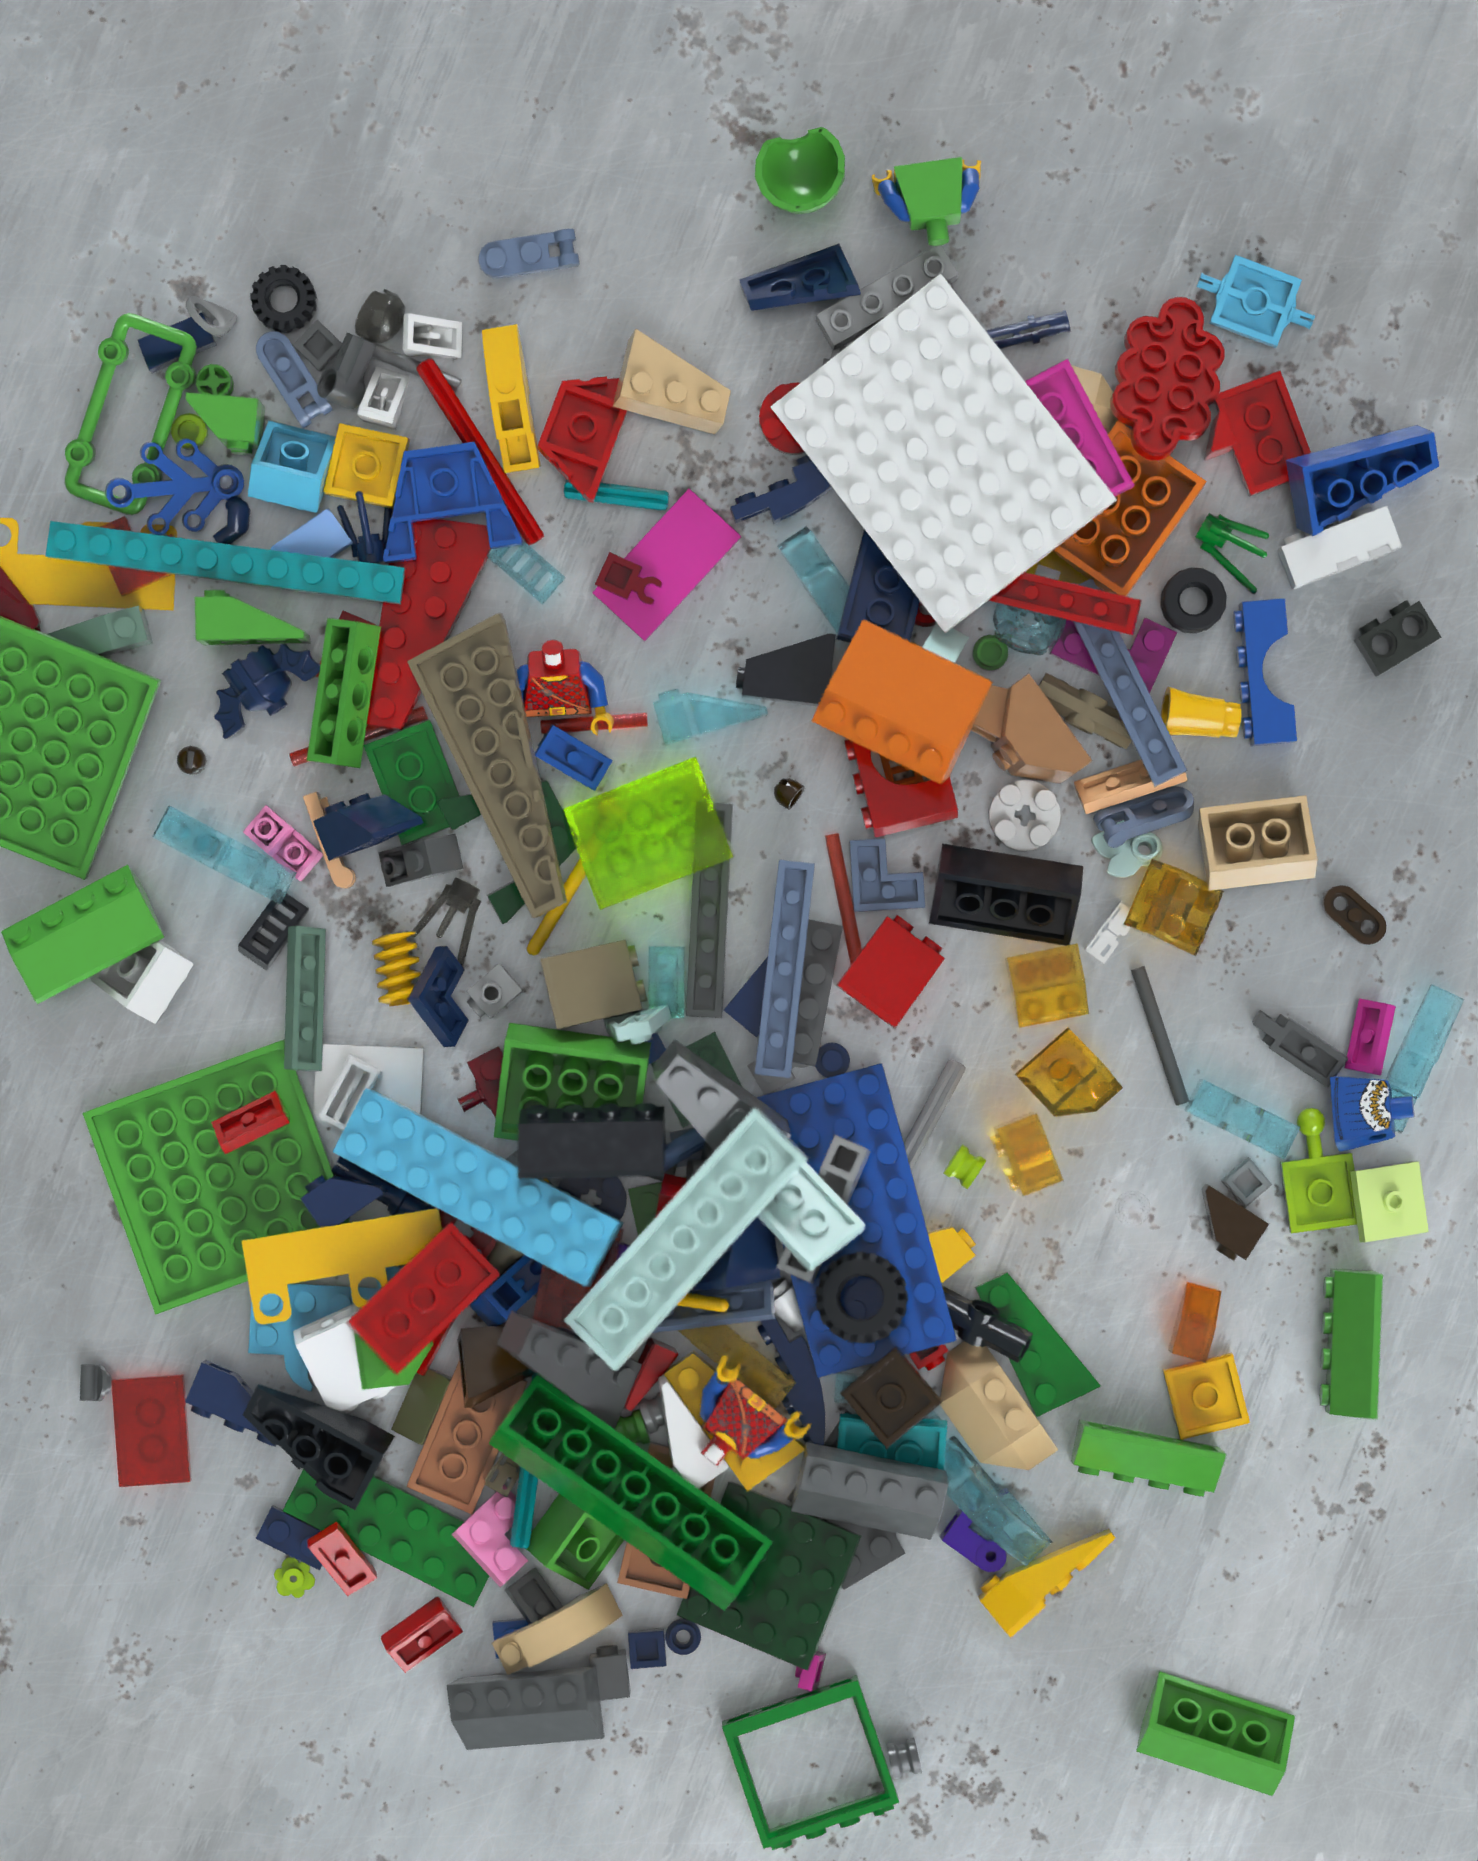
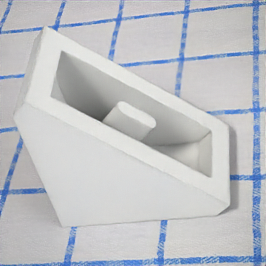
[403,313,462,358]
[358,367,410,430]

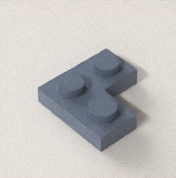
[849,838,925,912]

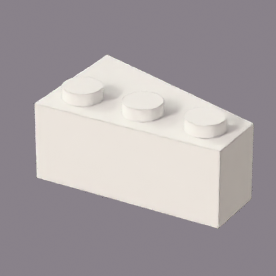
[1277,506,1402,590]

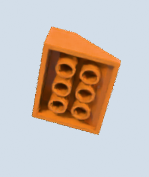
[1053,420,1207,597]
[812,619,993,784]

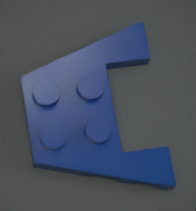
[383,442,523,564]

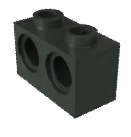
[1354,600,1441,677]

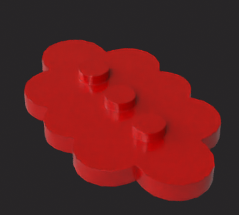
[1110,297,1225,461]

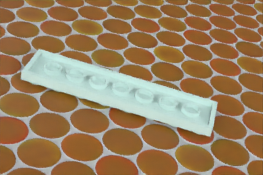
[564,1108,809,1371]

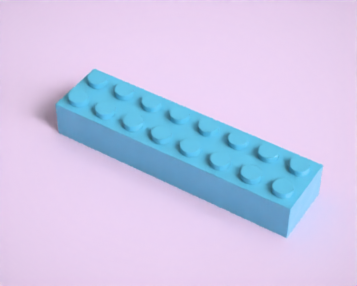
[333,1088,624,1286]

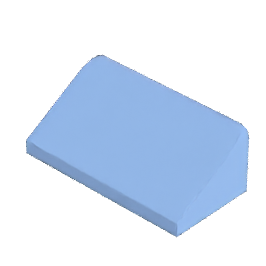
[270,508,353,558]

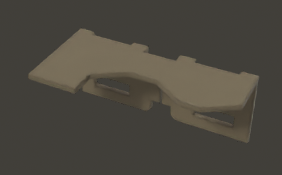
[485,1453,520,1497]

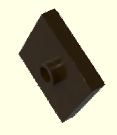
[840,1346,942,1448]

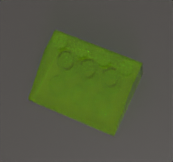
[563,757,735,910]

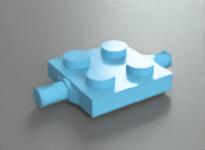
[1196,255,1315,348]

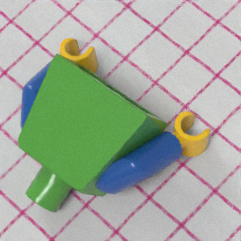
[871,157,981,246]

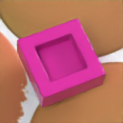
[795,1651,826,1691]

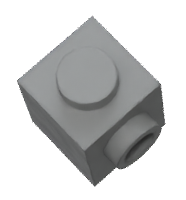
[466,963,524,1019]

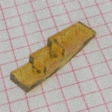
[677,1325,796,1409]

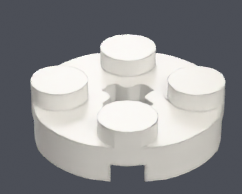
[989,780,1061,852]

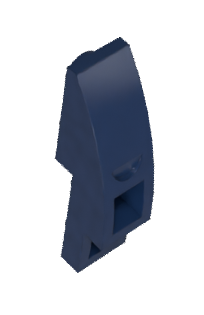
[730,455,832,524]
[757,1316,825,1446]

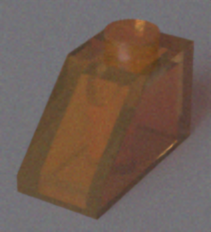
[1168,1281,1221,1363]

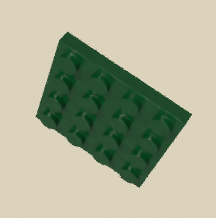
[677,1482,862,1670]

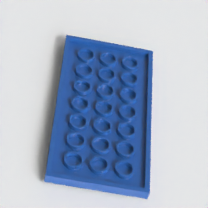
[756,1063,957,1378]

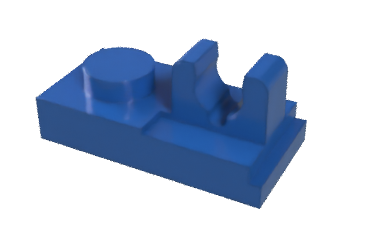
[534,724,613,791]

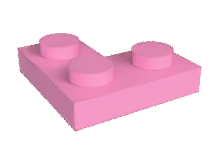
[452,1484,528,1587]

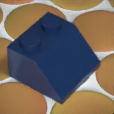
[313,793,423,861]

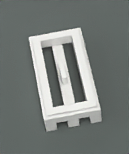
[316,1054,381,1132]

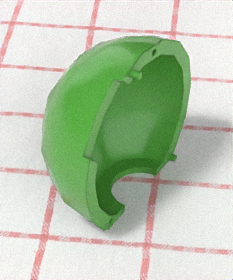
[755,127,845,214]

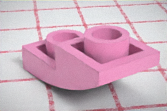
[243,805,323,881]

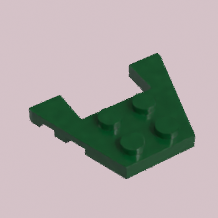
[436,780,581,924]

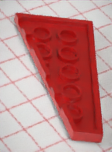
[367,519,491,730]

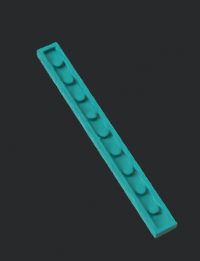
[45,521,406,604]

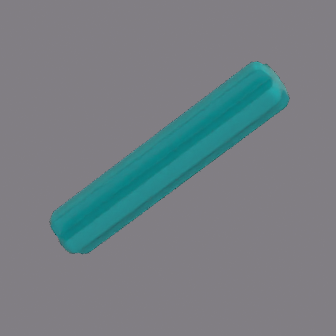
[564,479,669,511]

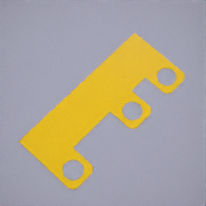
[0,518,177,611]
[242,1208,442,1324]

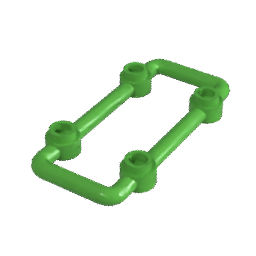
[65,313,197,515]

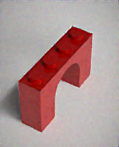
[844,739,958,838]

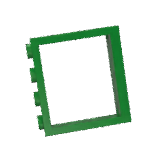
[722,1675,899,1850]

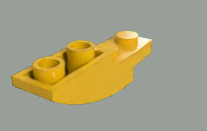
[482,324,541,473]

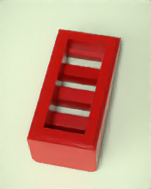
[624,1337,679,1411]

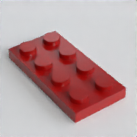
[346,1222,500,1375]

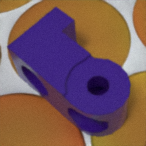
[940,1507,1007,1572]

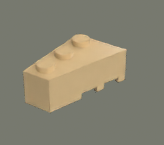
[613,329,731,434]

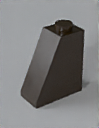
[457,1323,546,1408]

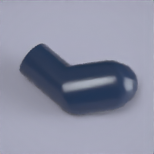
[213,496,250,545]

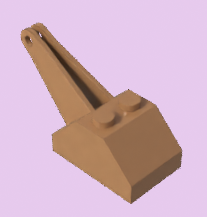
[971,674,1092,784]

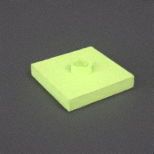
[1350,1161,1429,1242]

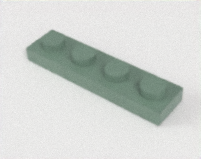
[284,926,326,1072]

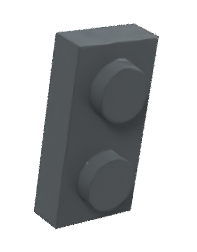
[505,1568,563,1624]

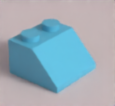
[248,421,336,513]

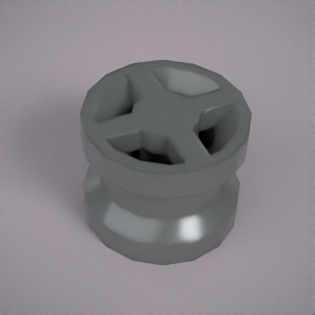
[886,1738,922,1779]

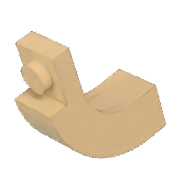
[492,1583,623,1675]

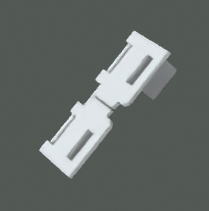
[1084,901,1140,964]

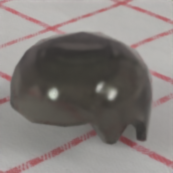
[354,289,405,343]

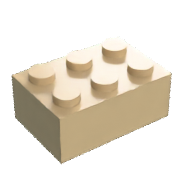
[1198,795,1318,891]

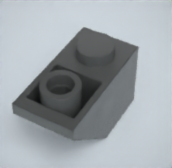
[378,834,463,887]

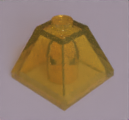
[1015,1028,1123,1117]

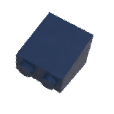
[690,1216,781,1291]

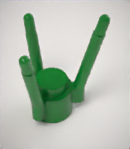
[1195,513,1269,594]

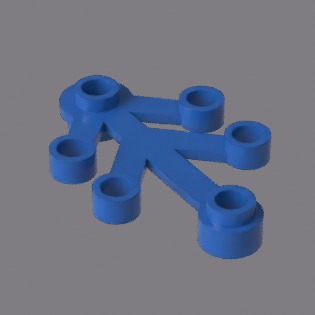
[105,438,244,535]

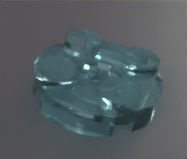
[993,603,1066,656]

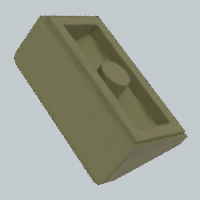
[391,1368,452,1445]

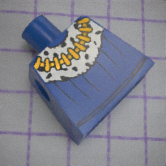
[1330,1076,1415,1152]

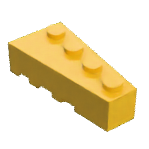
[664,1350,805,1491]

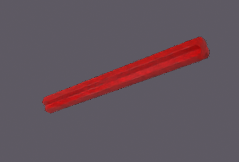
[416,358,544,545]

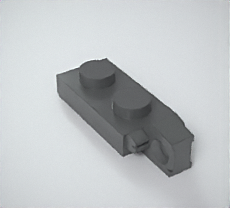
[1252,1010,1348,1088]

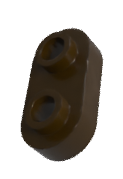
[1322,885,1386,945]

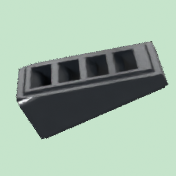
[238,889,309,970]

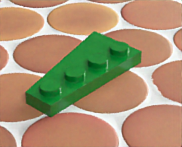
[975,1272,1101,1417]

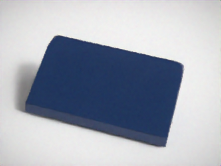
[137,312,217,373]

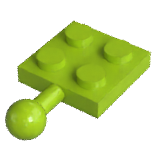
[1280,1108,1357,1234]

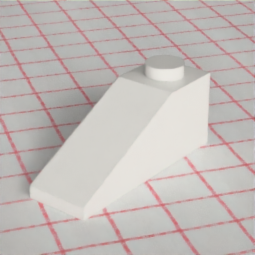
[658,1374,729,1489]

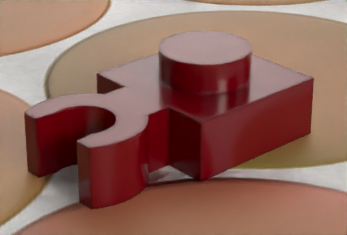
[595,552,662,605]

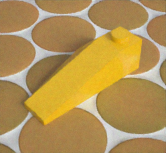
[978,1529,1116,1638]

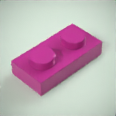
[1344,998,1396,1076]

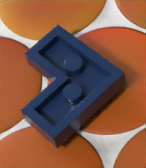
[407,946,469,1047]

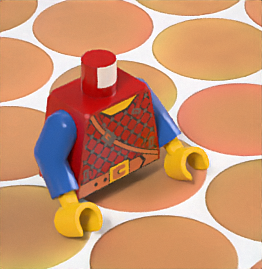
[516,640,614,735]
[700,1355,810,1466]

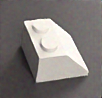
[90,940,194,1024]

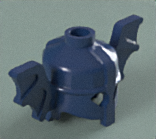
[214,643,321,739]

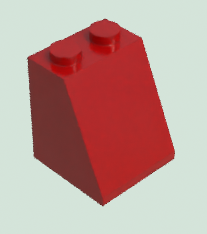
[836,915,945,1028]

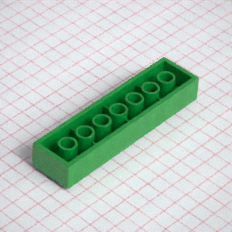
[489,1375,773,1611]

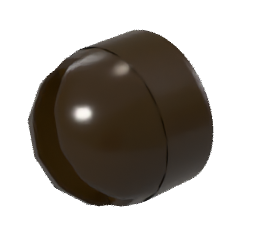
[177,746,206,775]
[774,778,805,810]

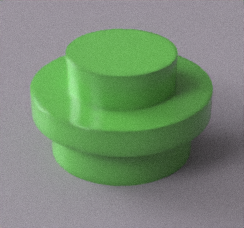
[973,635,1008,671]

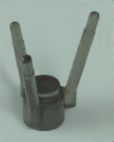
[411,877,482,967]

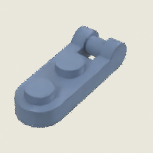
[478,229,580,279]
[256,331,333,429]
[1094,786,1194,848]

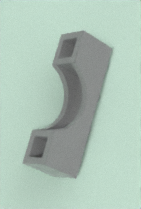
[777,1135,871,1283]

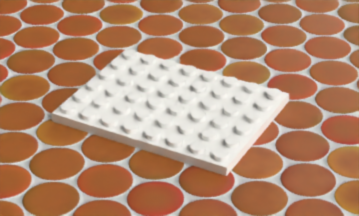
[771,274,1117,633]

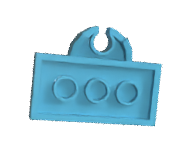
[248,1284,378,1392]

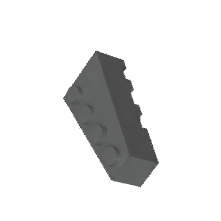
[652,1039,791,1152]
[497,1311,642,1429]

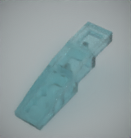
[1385,984,1464,1133]

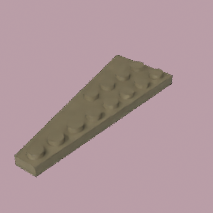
[407,613,567,918]

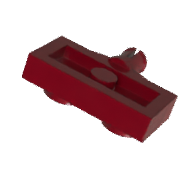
[457,1046,503,1119]

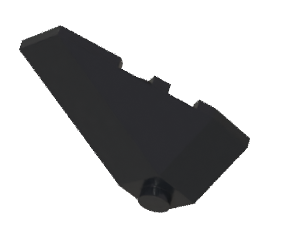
[243,1384,395,1510]

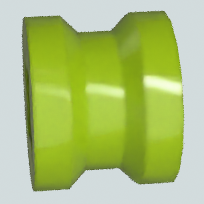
[943,1144,986,1189]

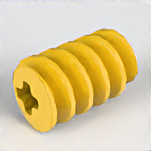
[372,932,421,1006]

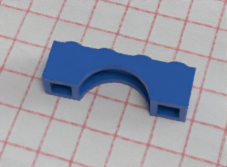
[1233,598,1297,746]

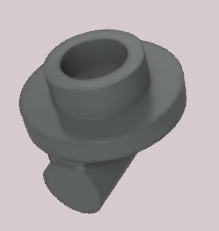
[80,1364,112,1401]

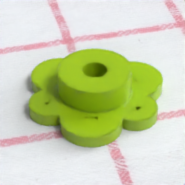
[274,1557,315,1598]

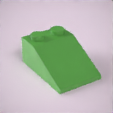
[195,590,310,646]

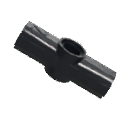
[942,1285,1033,1363]

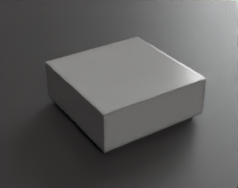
[1221,1157,1272,1208]

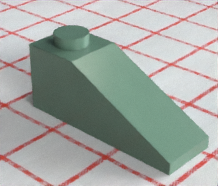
[47,606,153,657]

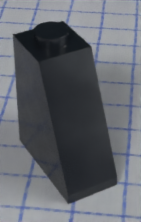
[736,633,836,706]

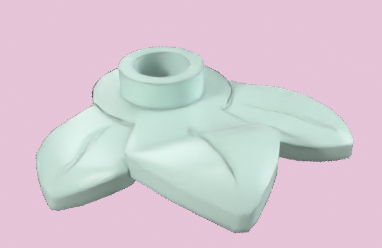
[1092,820,1163,878]

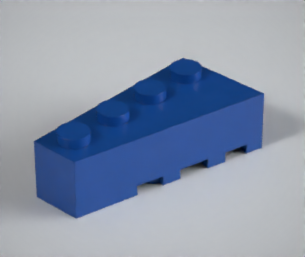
[1286,425,1439,536]

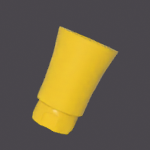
[1160,686,1242,738]

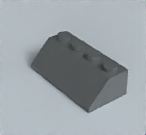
[791,1442,949,1540]
[447,1666,605,1750]

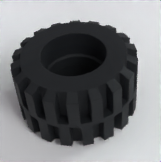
[815,1252,908,1343]

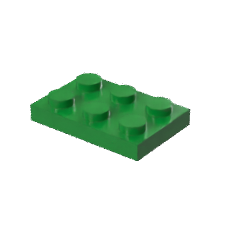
[364,720,460,846]

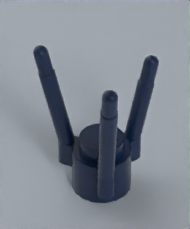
[337,491,392,564]

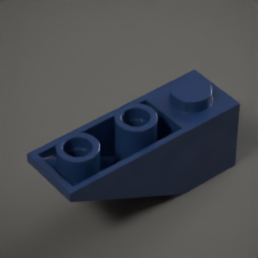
[185,1360,276,1447]

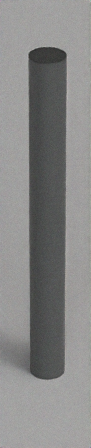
[1131,966,1189,1106]

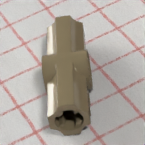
[1039,673,1132,750]

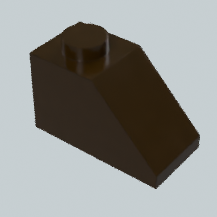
[1202,1184,1269,1261]

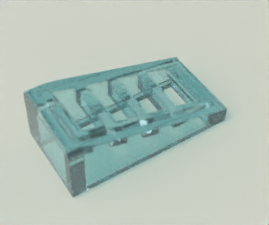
[488,541,566,605]

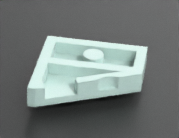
[603,1004,672,1044]

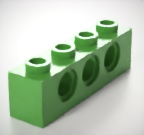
[307,618,381,768]

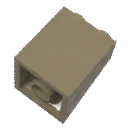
[540,940,648,1029]

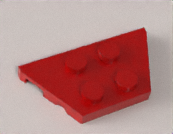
[537,376,628,503]

